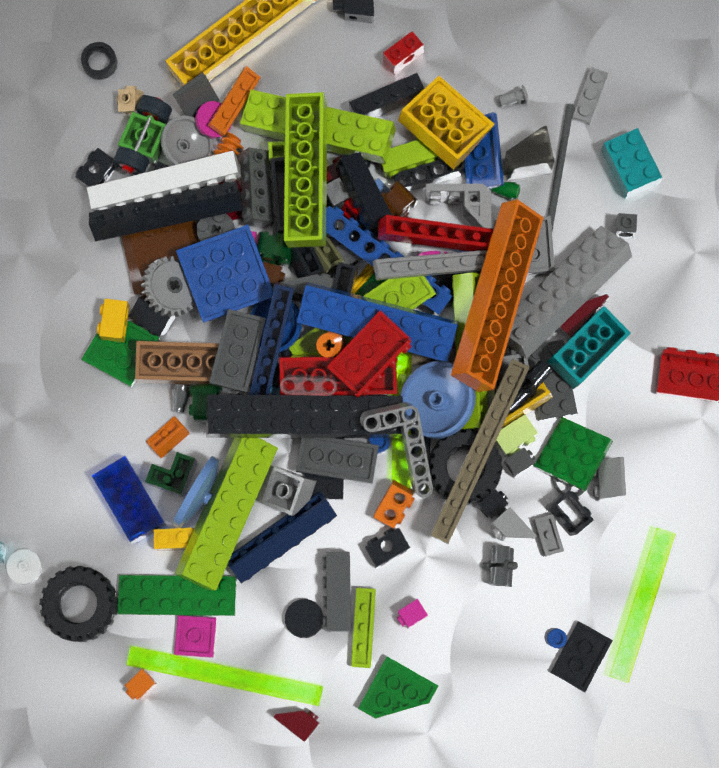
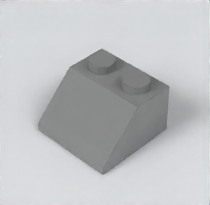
[593,457,626,502]
[261,467,316,516]
[490,507,537,543]

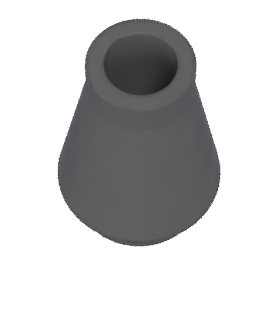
[172,384,190,413]

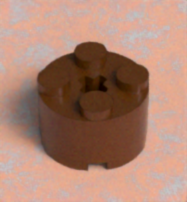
[382,181,418,217]

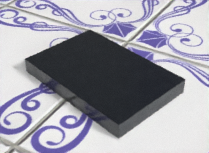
[550,621,613,693]

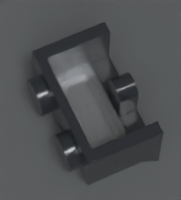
[546,490,594,536]

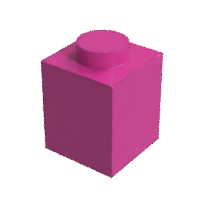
[397,599,428,629]

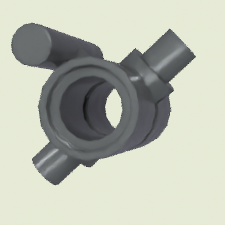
[482,545,518,588]

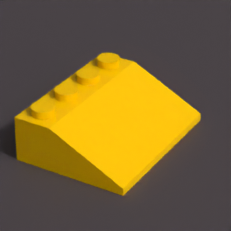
[398,76,495,170]

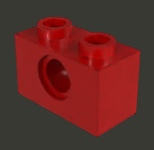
[383,31,424,75]

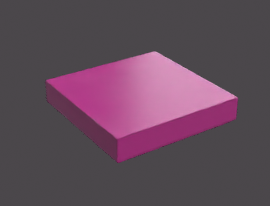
[174,615,217,658]

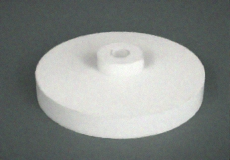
[6,549,42,584]

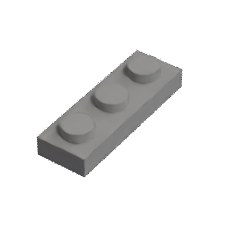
[572,67,608,125]

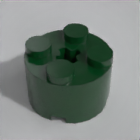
[256,231,291,266]
[189,384,223,422]

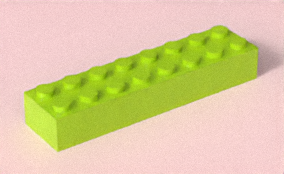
[240,89,396,164]
[284,92,327,248]
[174,438,278,591]

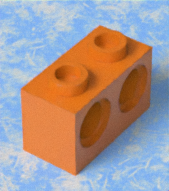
[373,480,415,528]

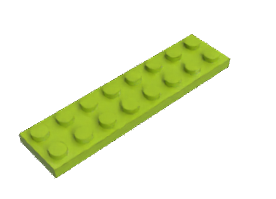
[289,276,437,355]

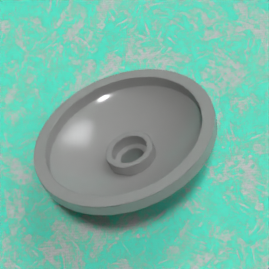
[161,116,214,165]

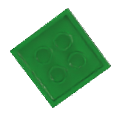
[81,321,160,388]
[534,417,613,492]

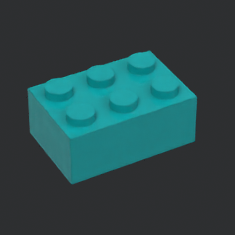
[601,128,662,199]

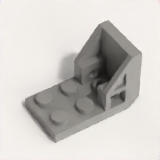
[425,184,492,229]

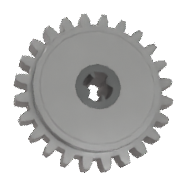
[141,256,196,317]

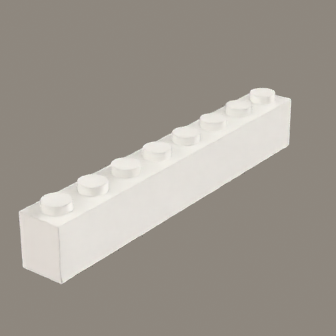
[87,151,241,211]

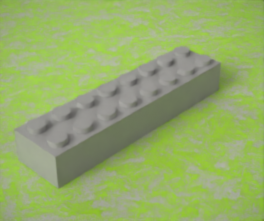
[507,226,632,359]

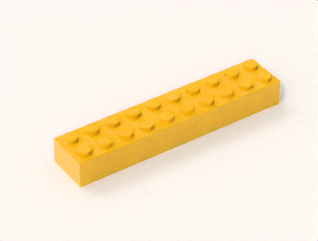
[165,0,316,87]

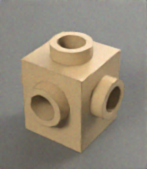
[117,86,144,115]

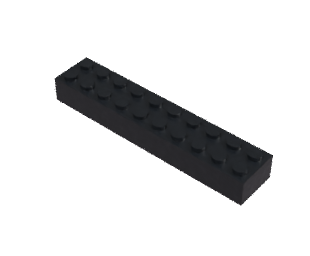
[206,395,403,438]

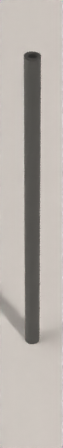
[548,104,574,231]

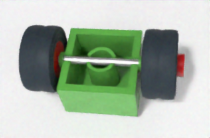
[113,95,172,175]

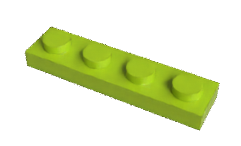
[351,588,376,668]

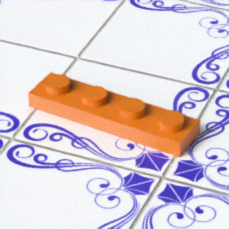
[208,66,261,136]

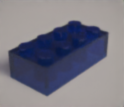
[92,456,167,545]

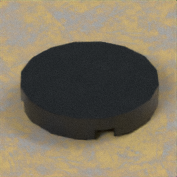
[285,599,324,638]

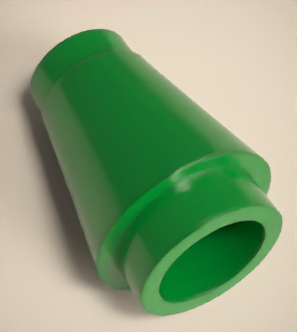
[492,182,521,200]

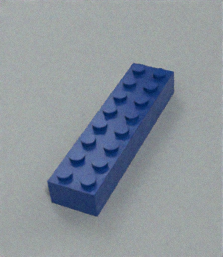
[297,282,458,362]

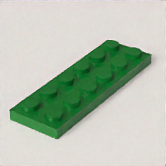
[118,575,237,616]

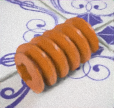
[211,132,244,156]
[316,331,346,358]

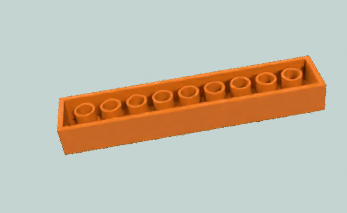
[451,199,544,392]

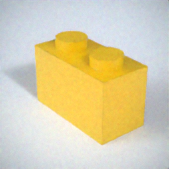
[97,299,130,342]
[154,528,194,551]

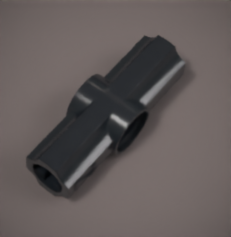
[510,360,553,413]

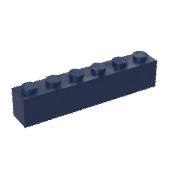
[249,282,295,395]
[228,491,337,584]

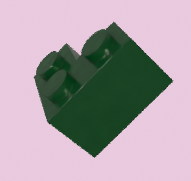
[145,452,197,498]

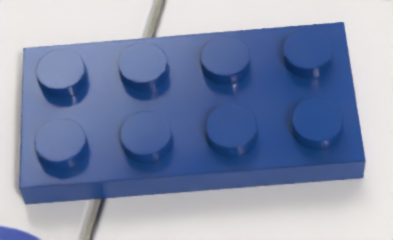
[464,112,504,189]

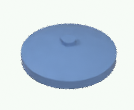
[400,361,476,439]
[172,456,219,528]

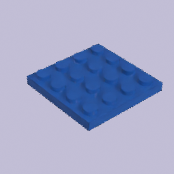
[176,225,273,323]

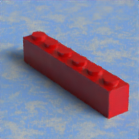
[378,215,494,251]

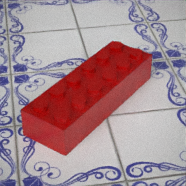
[279,354,397,395]

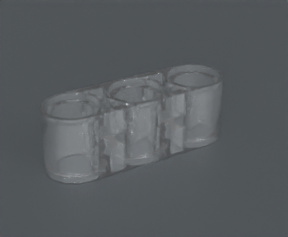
[280,375,338,396]

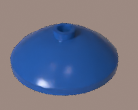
[250,298,302,352]

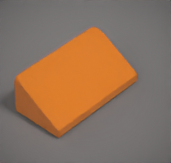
[146,416,190,458]

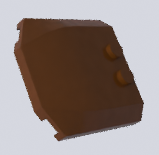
[121,220,200,296]

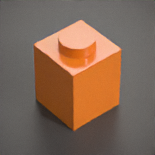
[124,669,157,700]

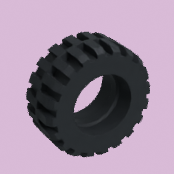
[428,428,503,505]
[39,566,118,642]

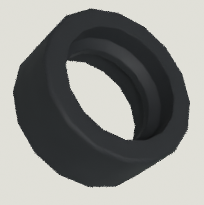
[81,42,117,80]

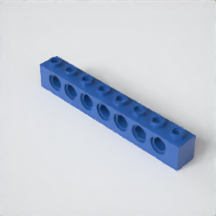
[326,206,453,315]

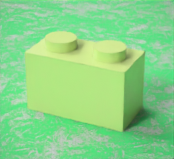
[495,414,538,457]

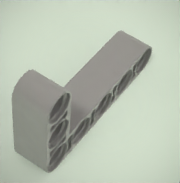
[360,402,433,498]

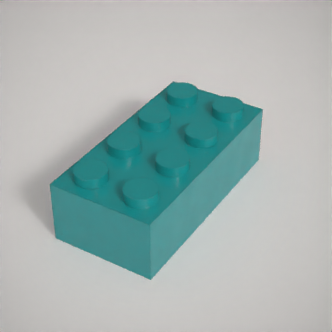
[547,306,631,389]

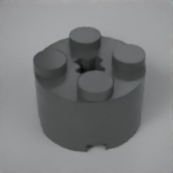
[197,214,235,242]

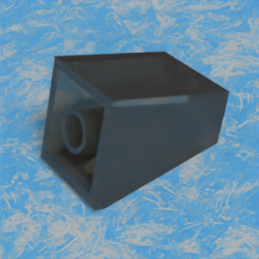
[502,126,555,181]

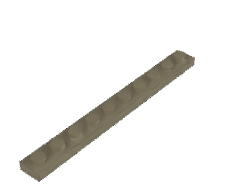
[430,359,530,544]

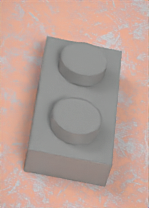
[534,514,564,557]

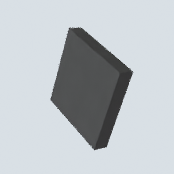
[173,72,220,118]

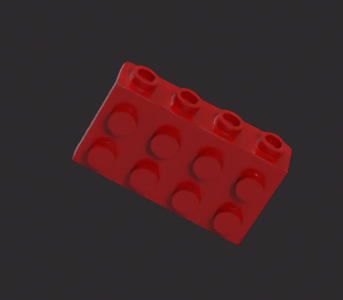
[327,309,412,398]
[656,347,719,403]

